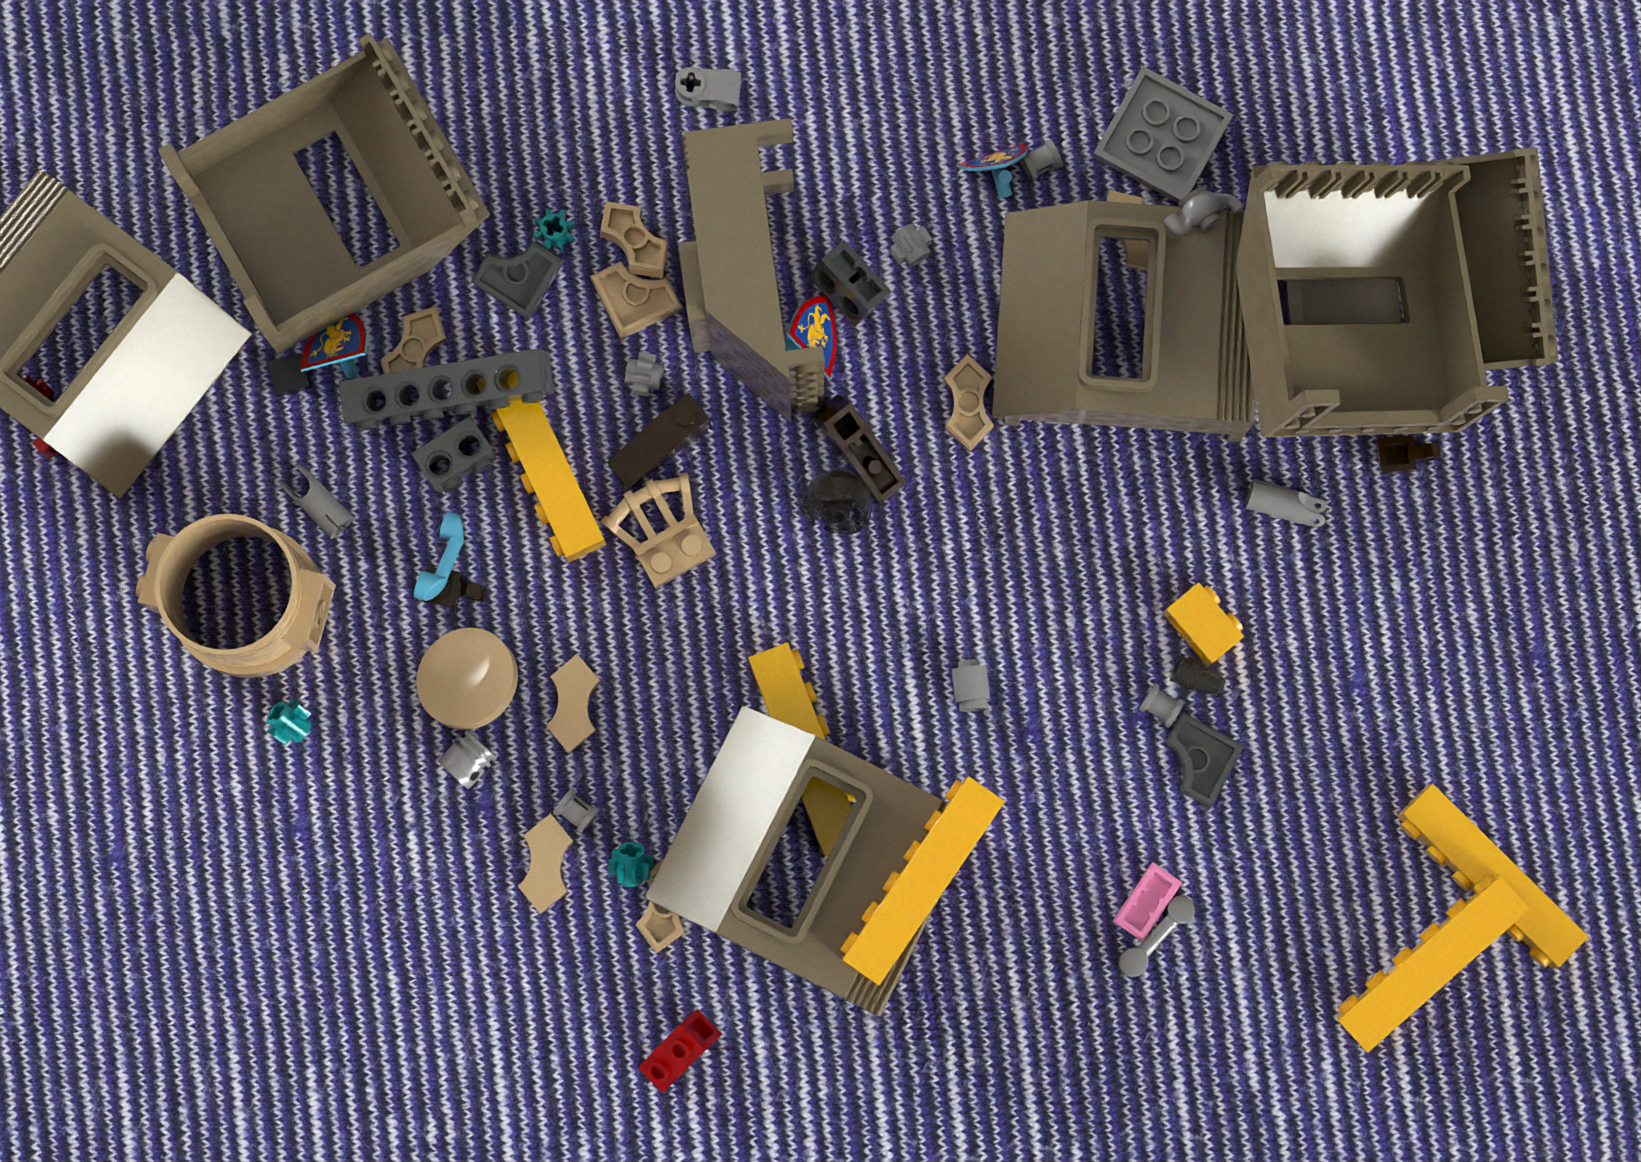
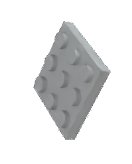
[1092,66,1233,203]

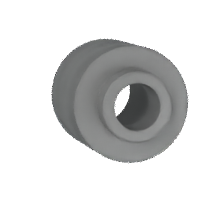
[951,659,990,712]

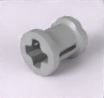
[1019,139,1063,182]
[1138,683,1185,728]
[553,788,600,834]

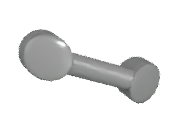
[1118,896,1195,977]

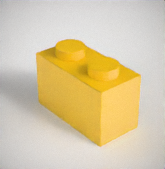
[1162,582,1245,667]

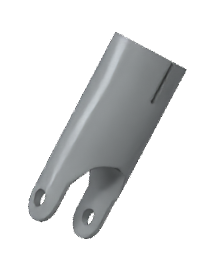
[279,463,354,539]
[1245,479,1327,527]

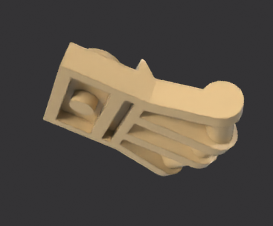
[600,472,716,589]

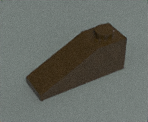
[607,393,712,490]
[811,394,907,504]

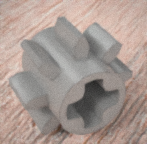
[890,224,933,267]
[624,352,664,397]

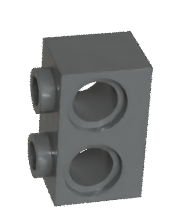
[808,240,891,327]
[411,416,496,494]

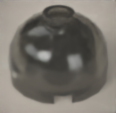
[800,469,873,535]

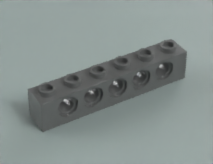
[339,348,554,431]

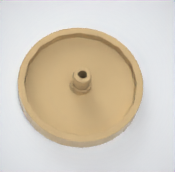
[416,628,518,730]

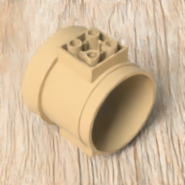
[136,514,336,678]

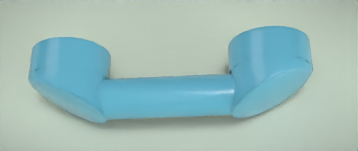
[414,511,464,601]

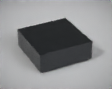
[267,353,311,397]

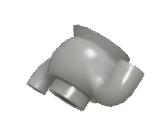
[1164,185,1245,235]

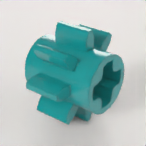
[533,208,576,253]
[267,699,311,745]
[609,842,653,887]

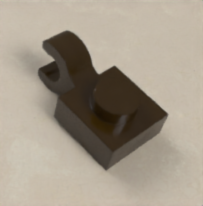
[1376,435,1440,475]
[421,567,486,608]

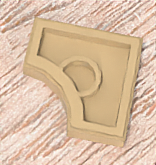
[590,262,683,340]

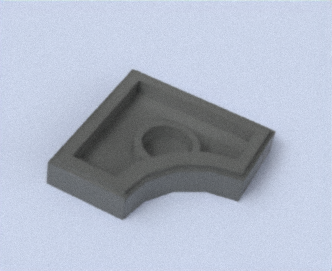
[471,241,565,319]
[1164,712,1244,809]

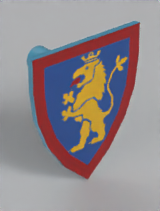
[958,143,1029,198]
[784,296,837,378]
[300,313,368,378]

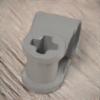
[675,67,741,111]

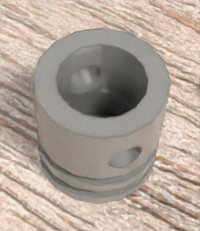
[438,730,497,790]

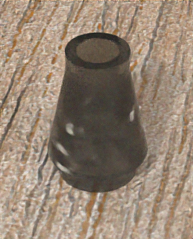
[1170,655,1226,697]

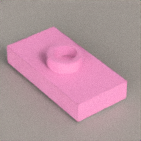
[1112,862,1183,942]

